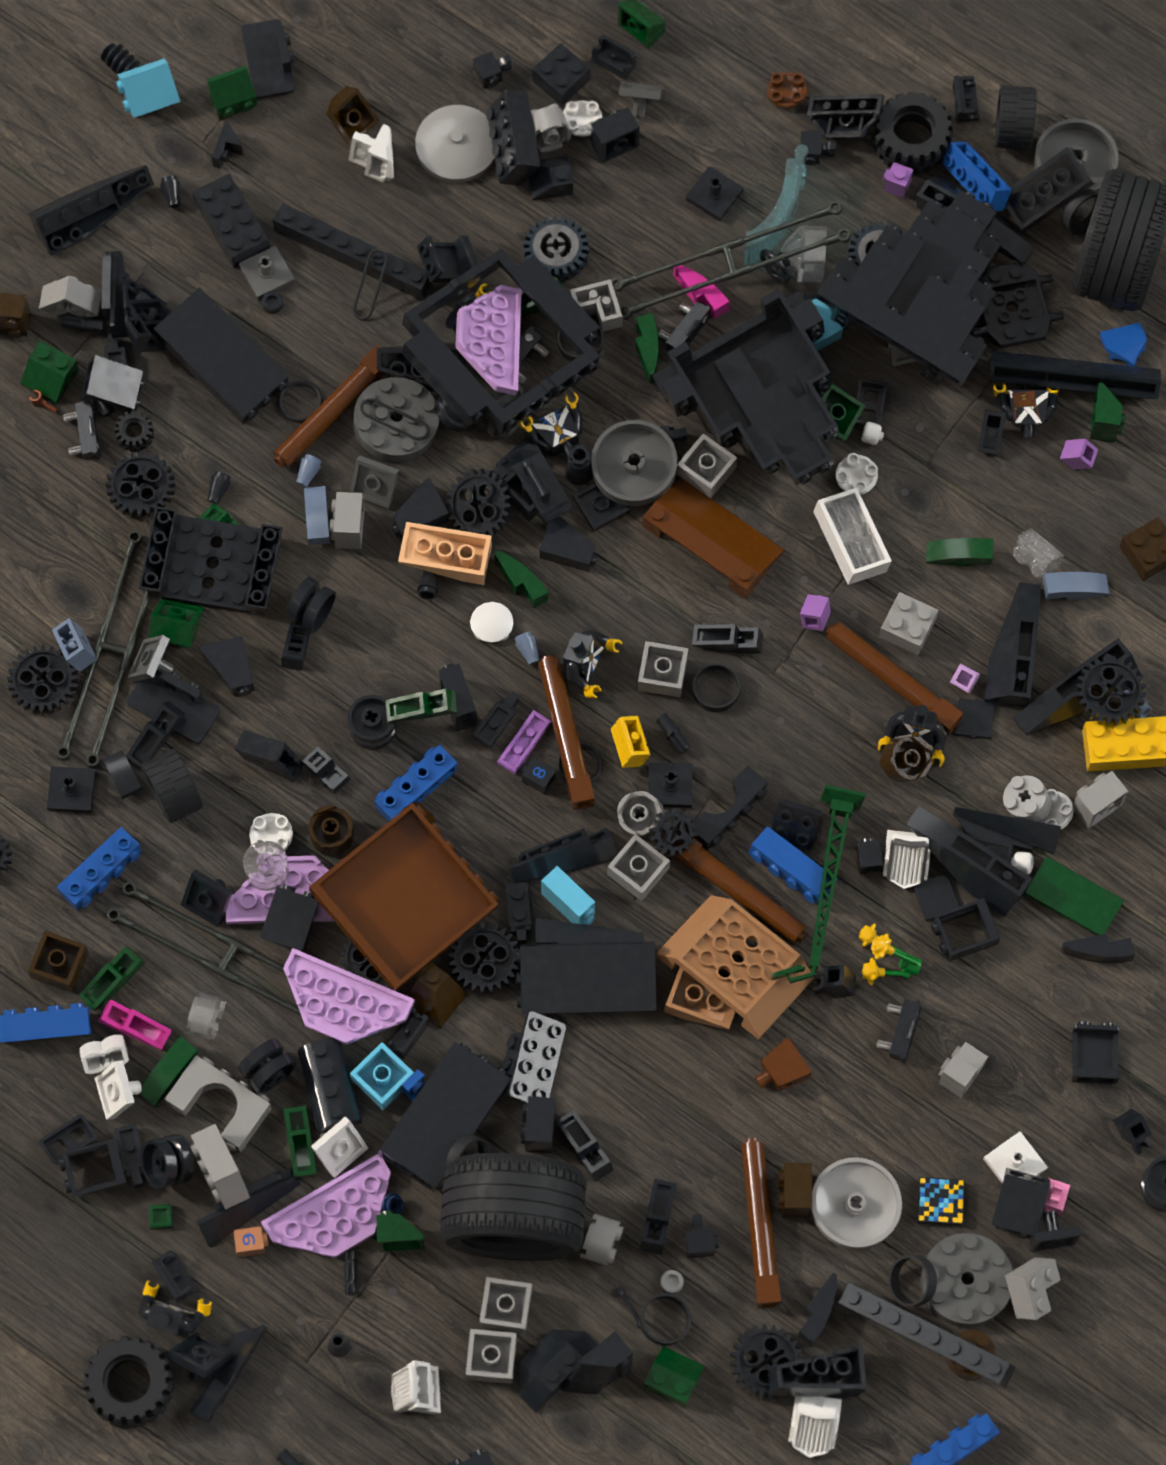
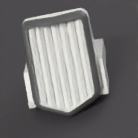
[883,830,930,890]

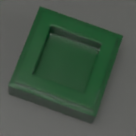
[149,1204,173,1229]

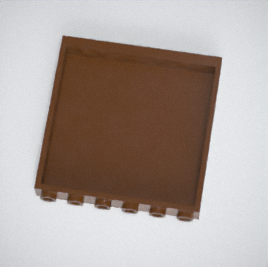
[309,803,499,991]

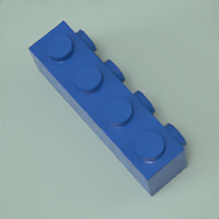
[942,141,1012,211]
[374,745,458,822]
[748,826,838,906]
[57,827,142,911]
[0,1003,92,1043]
[910,1413,1000,1465]

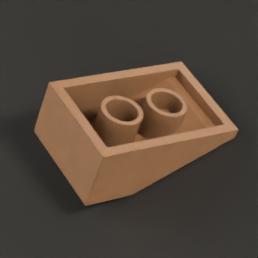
[664,967,735,1030]

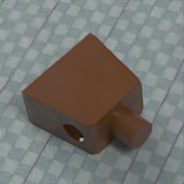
[754,1037,812,1091]

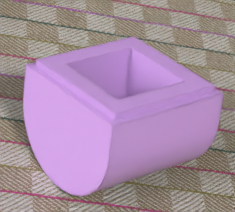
[950,663,980,693]

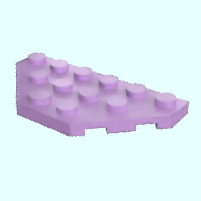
[456,285,521,395]
[226,856,334,924]
[283,948,415,1045]
[261,1154,391,1258]

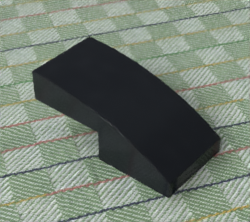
[302,746,350,794]
[102,750,142,799]

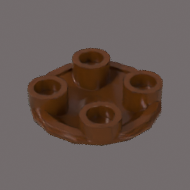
[767,72,808,108]

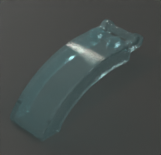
[743,144,808,266]

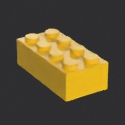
[1082,716,1166,772]

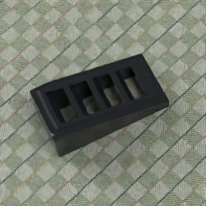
[281,623,311,670]

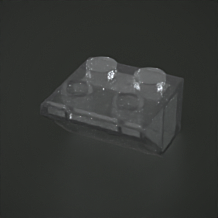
[1012,528,1064,579]

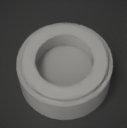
[660,1270,684,1294]

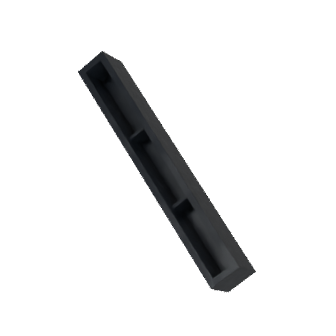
[273,203,431,301]
[989,351,1161,399]
[839,1283,1015,1388]

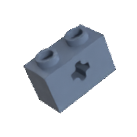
[52,618,97,672]

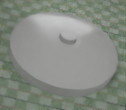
[415,105,495,183]
[811,1158,902,1249]

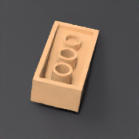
[398,522,492,585]

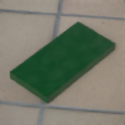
[1024,856,1124,936]

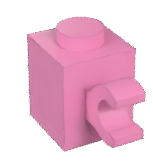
[1043,1178,1070,1215]

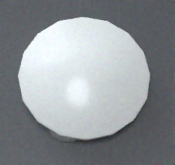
[563,100,603,137]
[836,453,878,495]
[470,602,513,643]
[1040,789,1074,829]
[249,813,293,856]

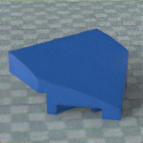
[1100,323,1147,366]

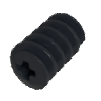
[100,43,143,76]

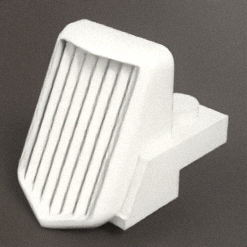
[349,124,394,183]
[391,1360,441,1414]
[788,1396,842,1458]

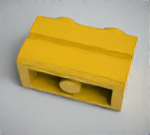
[611,716,650,768]

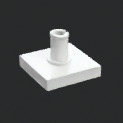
[95,1060,142,1120]
[311,1117,368,1178]
[983,1132,1048,1183]

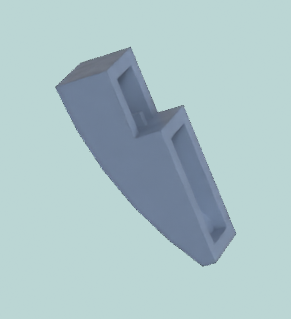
[304,486,330,545]
[1043,572,1109,601]

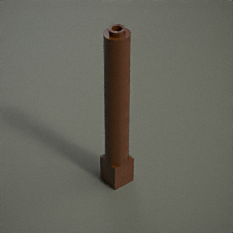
[273,344,386,468]
[826,622,963,735]
[538,655,595,811]
[667,837,808,944]
[741,1138,781,1308]

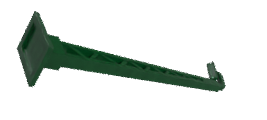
[771,785,866,983]

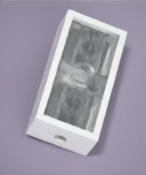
[813,488,892,585]

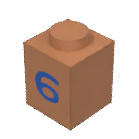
[234,1226,269,1257]

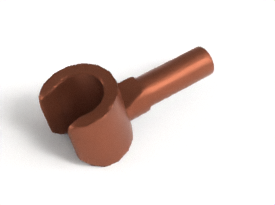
[29,390,58,413]

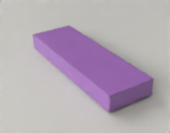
[497,710,552,775]

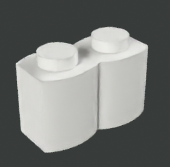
[79,1035,129,1074]

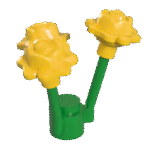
[858,923,922,985]

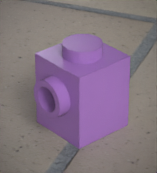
[883,162,913,198]
[1060,439,1098,469]
[800,594,831,631]

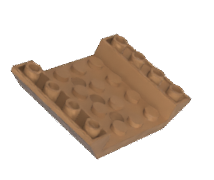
[655,895,814,1040]

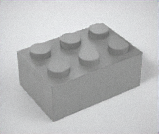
[190,1124,250,1210]

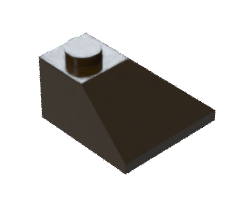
[326,86,379,147]
[408,962,467,1029]

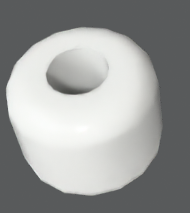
[861,422,884,445]
[1010,852,1034,874]

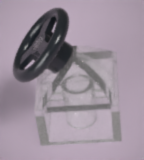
[759,225,827,284]

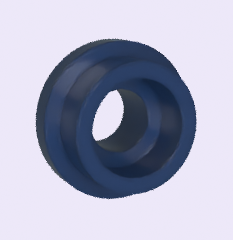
[382,1193,404,1214]

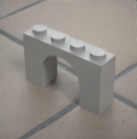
[165,1055,271,1153]

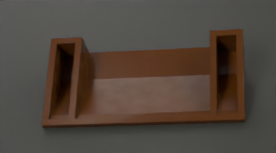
[642,478,784,599]

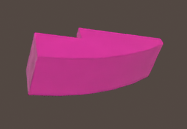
[673,265,729,319]
[98,1000,172,1050]

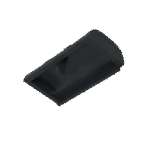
[298,1038,362,1134]

